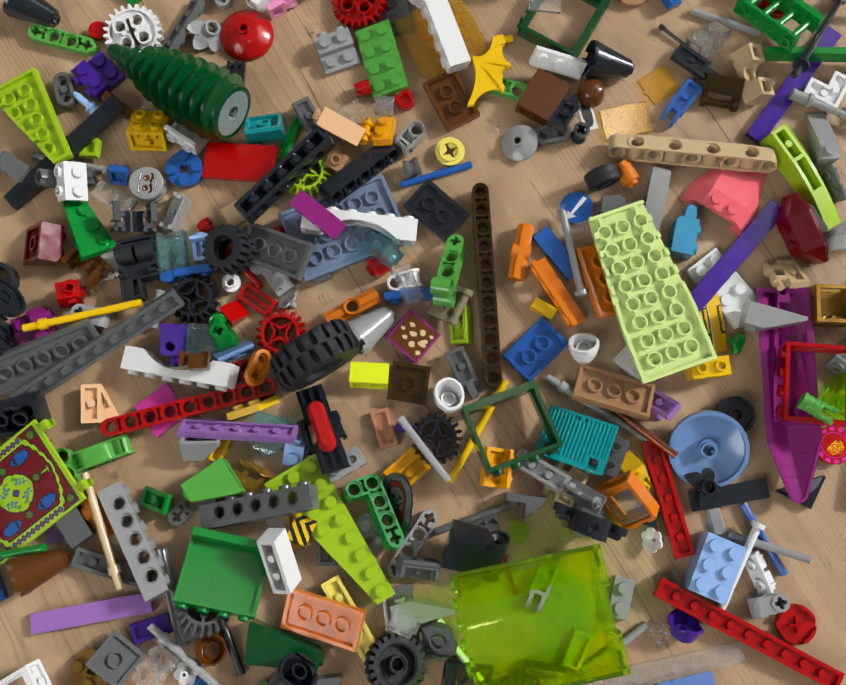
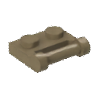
[427,285,474,326]

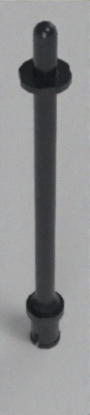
[791,0,846,79]

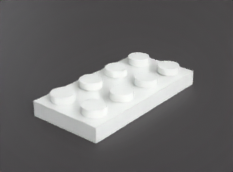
[685,248,757,330]

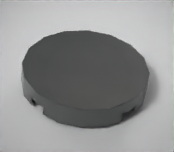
[418,621,459,661]

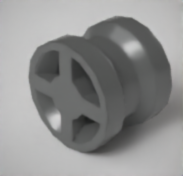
[402,157,422,179]

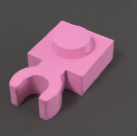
[266,0,298,20]

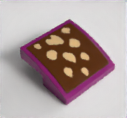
[385,309,440,364]

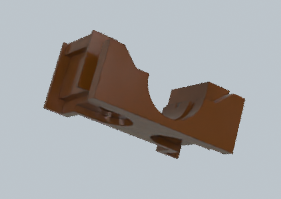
[59,245,116,292]
[178,349,211,371]

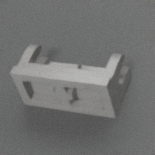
[158,191,192,235]

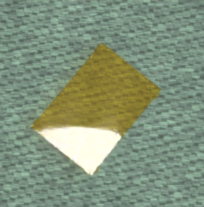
[598,101,653,141]

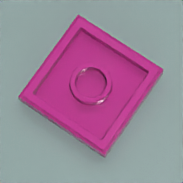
[134,383,189,438]

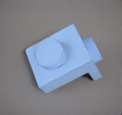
[189,232,209,263]
[282,435,306,466]

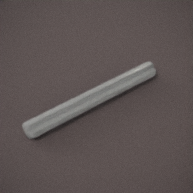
[156,547,189,648]

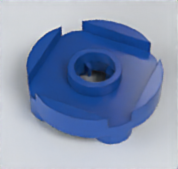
[165,150,203,189]

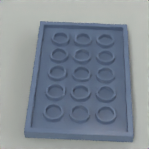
[278,174,402,283]

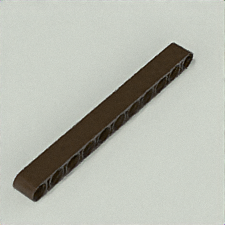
[471,183,502,388]

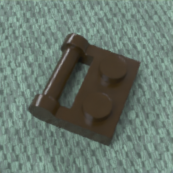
[699,72,745,112]

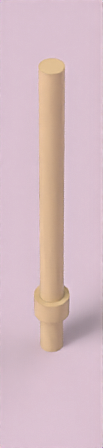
[81,472,124,591]

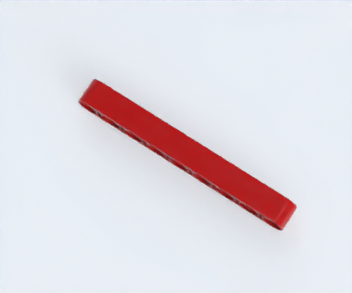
[100,378,277,437]

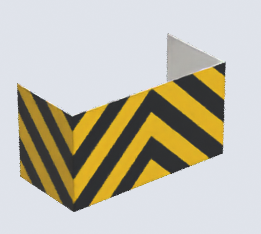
[287,513,317,549]

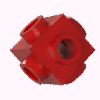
[54,279,87,309]

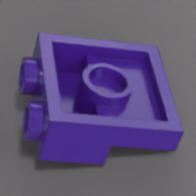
[71,51,127,102]

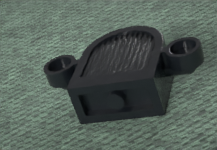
[552,501,628,543]

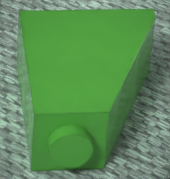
[180,458,246,503]

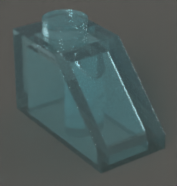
[358,230,404,270]

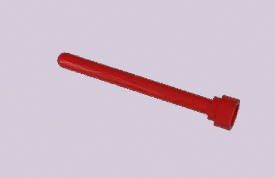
[197,217,263,289]

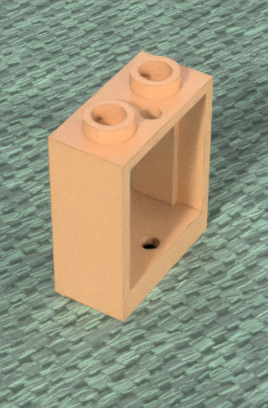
[312,106,366,146]

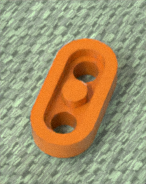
[244,349,272,386]

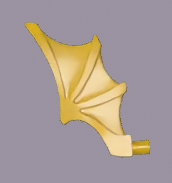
[467,34,513,108]

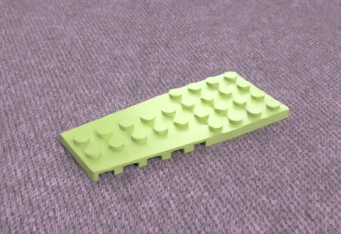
[588,200,718,385]

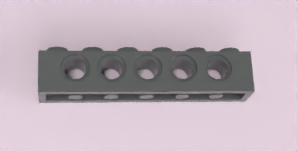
[199,481,320,530]

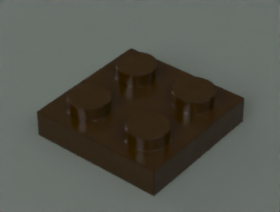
[387,361,431,406]

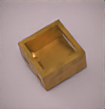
[810,284,846,327]

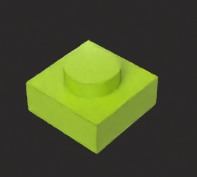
[79,138,102,159]

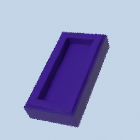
[129,612,173,645]

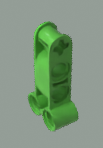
[430,234,466,308]
[56,434,136,484]

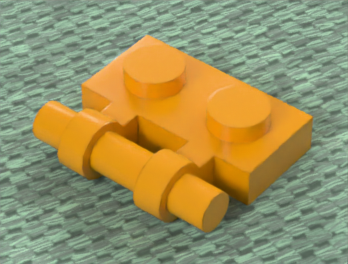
[360,116,396,146]

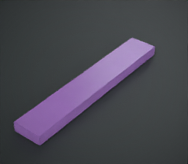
[176,419,299,444]
[30,593,154,634]

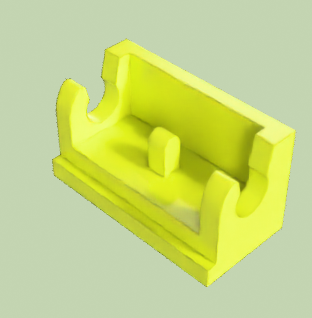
[349,361,389,390]

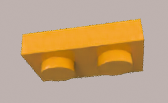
[479,446,514,489]

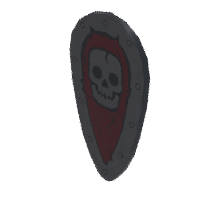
[383,472,413,540]

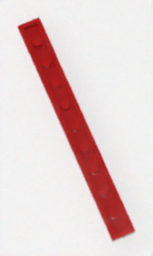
[652,576,845,685]

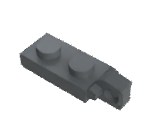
[445,346,479,400]

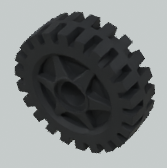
[364,632,427,685]

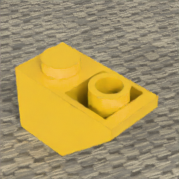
[619,450,653,494]

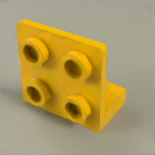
[125,109,170,151]

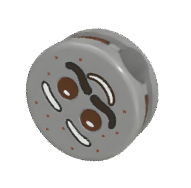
[129,167,167,204]

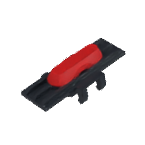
[296,384,350,476]

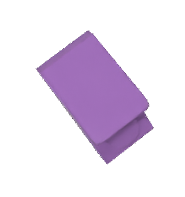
[651,389,682,421]

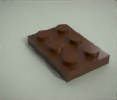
[422,72,480,133]

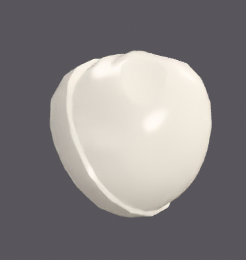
[568,333,600,365]
[433,377,465,413]

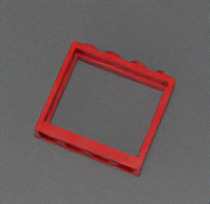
[776,341,846,428]

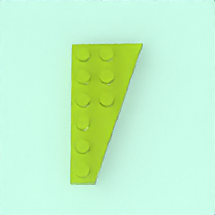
[0,67,74,165]

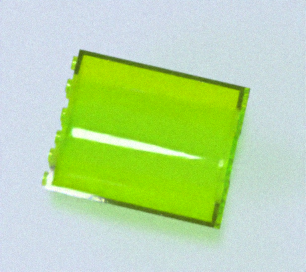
[449,544,631,685]

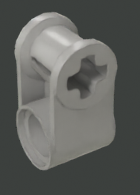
[392,121,425,157]
[70,304,112,330]
[746,591,790,619]

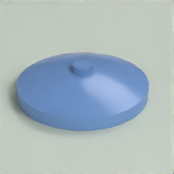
[668,410,750,487]

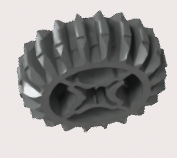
[175,607,230,639]

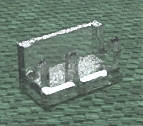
[90,180,138,211]

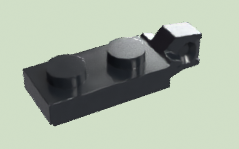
[670,43,719,81]
[547,93,580,133]

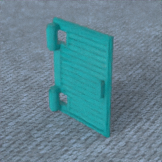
[535,405,619,476]

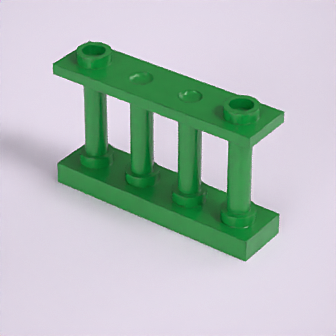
[733,0,825,53]

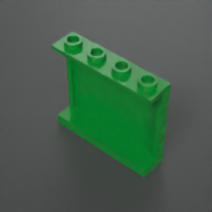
[172,526,266,622]

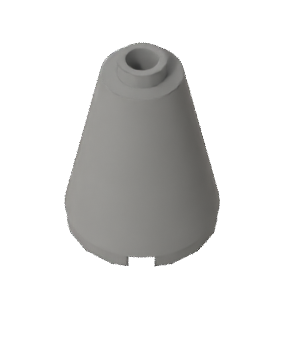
[347,307,395,356]

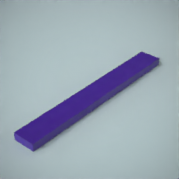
[745,26,842,146]
[690,200,780,313]

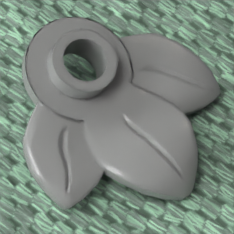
[186,20,221,53]

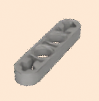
[387,509,438,578]

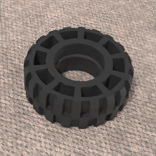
[270,319,360,392]

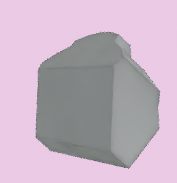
[706,507,726,535]

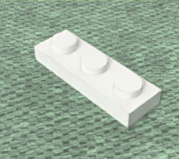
[529,45,587,80]

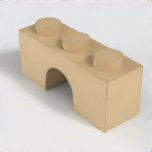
[731,43,775,105]

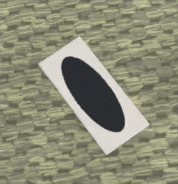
[577,100,599,130]

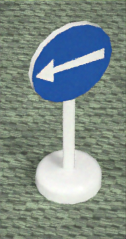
[560,192,593,224]

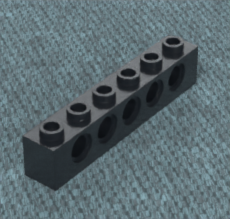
[234,127,333,225]

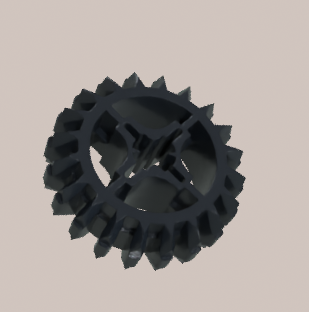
[172,274,222,325]
[410,412,463,464]

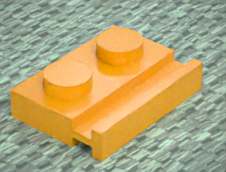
[383,447,432,486]

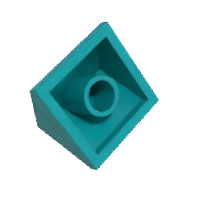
[244,112,285,144]

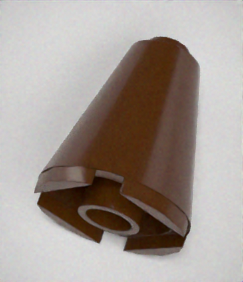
[7,548,70,597]

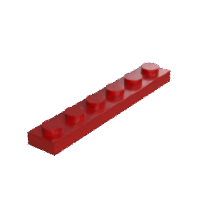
[640,438,695,559]

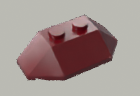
[776,192,829,265]

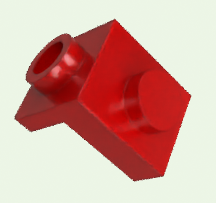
[365,251,396,280]

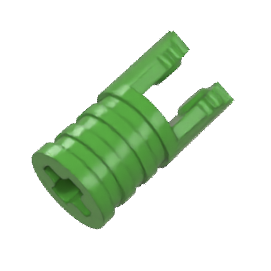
[796,392,840,426]

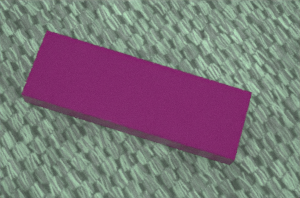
[289,189,347,241]

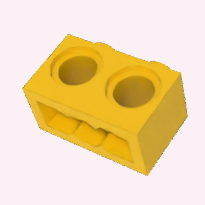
[684,355,732,382]

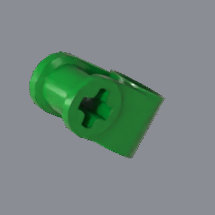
[209,313,239,352]

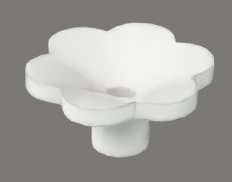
[641,527,663,553]
[174,661,197,685]

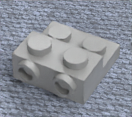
[313,26,361,77]

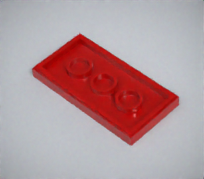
[202,142,280,183]

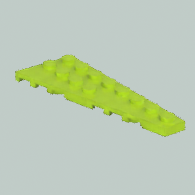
[264,454,395,605]

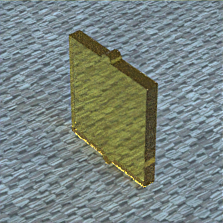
[637,65,680,105]

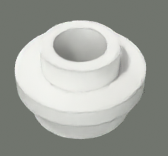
[222,274,241,293]

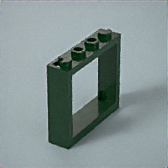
[517,0,610,58]
[460,380,563,478]

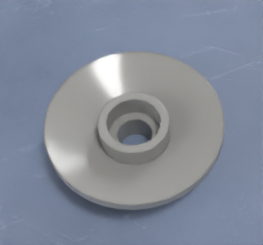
[501,125,538,161]

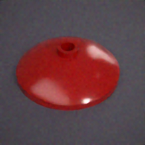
[219,10,274,61]

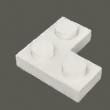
[803,71,846,108]

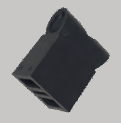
[441,519,510,581]

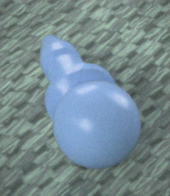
[73,91,99,115]

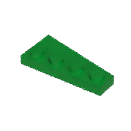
[61,201,116,262]

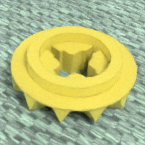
[435,137,465,166]

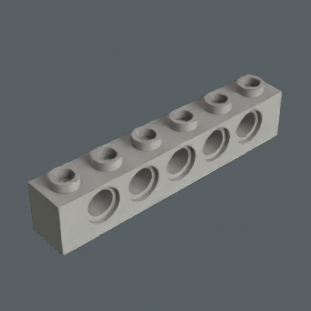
[96,481,173,602]

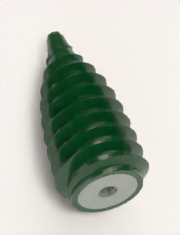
[108,43,251,142]

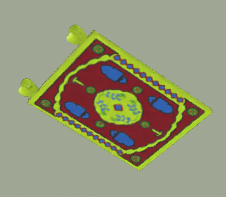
[0,418,94,566]

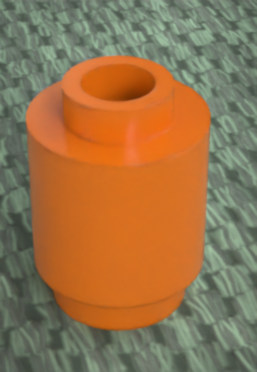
[616,160,640,189]

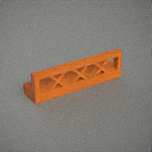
[528,257,586,330]

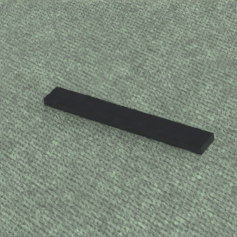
[3,95,126,211]

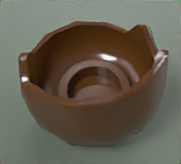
[577,78,605,108]
[195,634,227,666]

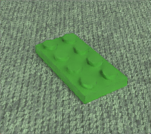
[355,19,409,101]

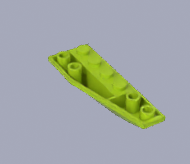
[759,124,840,231]

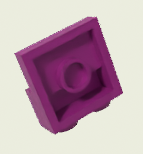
[10,305,59,346]

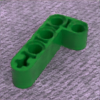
[342,474,404,552]

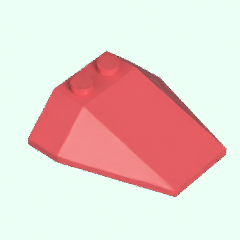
[681,168,766,236]

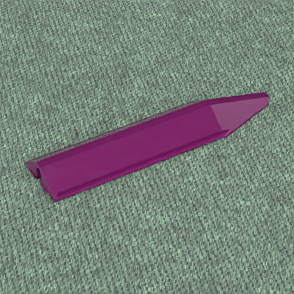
[756,287,823,503]

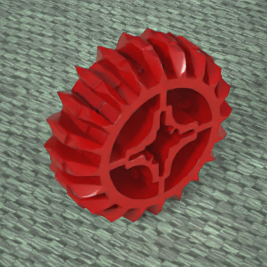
[255,309,307,356]

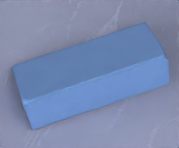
[213,340,254,363]

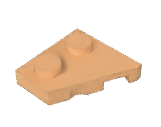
[81,384,119,424]

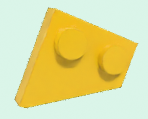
[226,395,279,421]

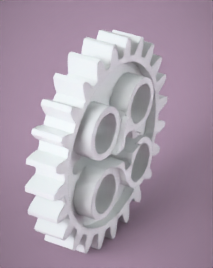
[103,3,164,49]

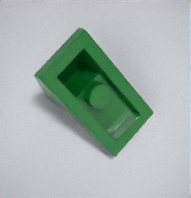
[139,486,176,515]

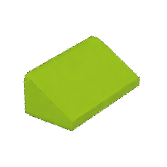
[449,305,473,345]

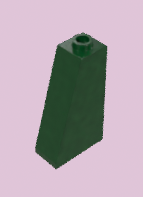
[244,619,325,672]

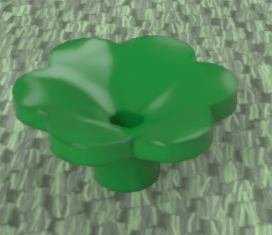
[727,332,745,355]

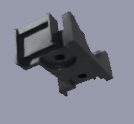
[108,201,159,233]

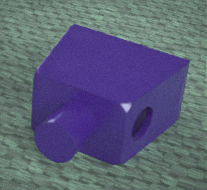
[160,324,190,367]

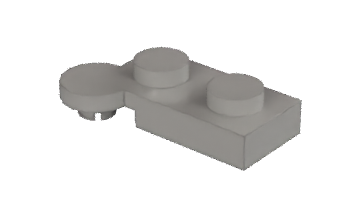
[250,263,295,298]

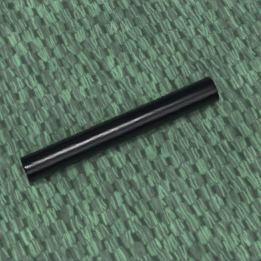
[221,622,246,677]

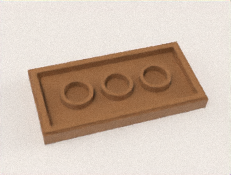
[571,364,656,421]

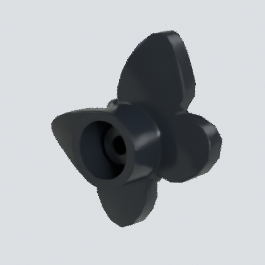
[684,468,724,509]

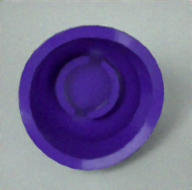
[667,609,704,644]

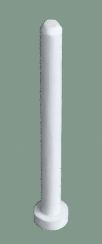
[718,520,766,610]

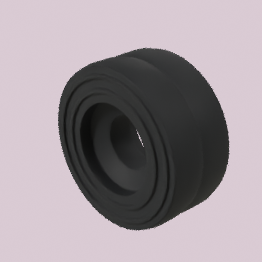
[584,163,621,192]

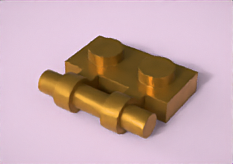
[234,457,276,504]

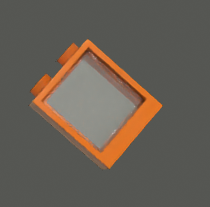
[597,470,660,529]

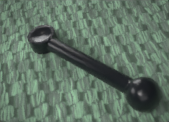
[658,24,690,47]

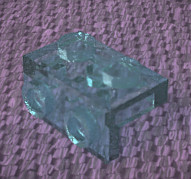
[156,230,190,271]

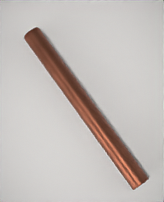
[610,410,679,459]

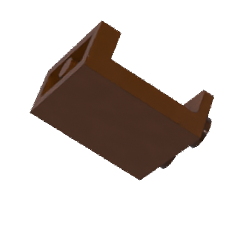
[515,68,571,126]

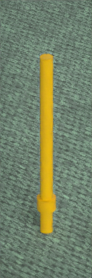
[22,299,143,332]
[449,378,509,484]

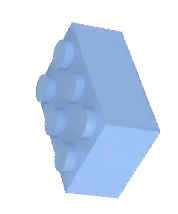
[681,531,746,605]

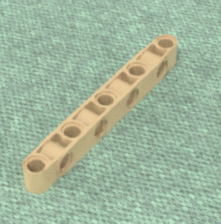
[608,133,777,173]

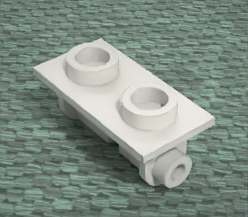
[745,550,776,594]

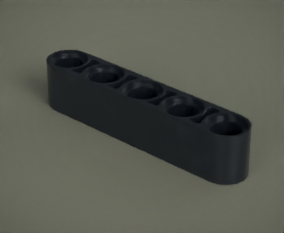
[318,144,400,205]

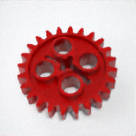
[331,0,389,30]

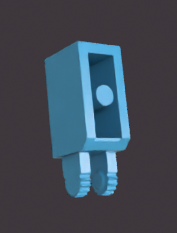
[667,204,701,260]

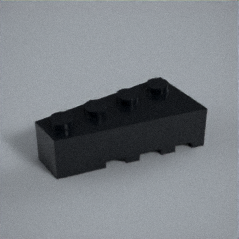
[0,389,52,437]

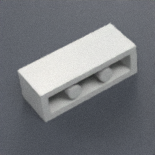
[256,528,302,594]

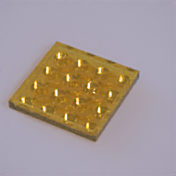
[394,0,490,81]

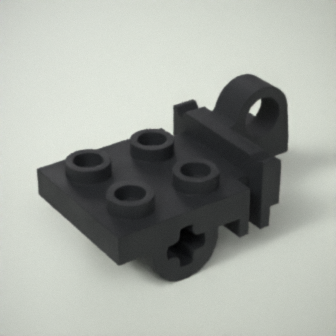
[113,233,160,302]

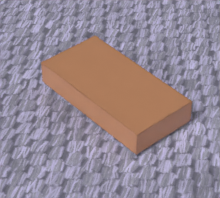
[369,407,399,450]

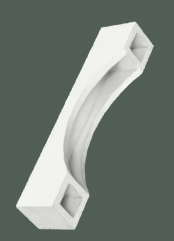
[300,207,418,247]
[120,345,240,392]

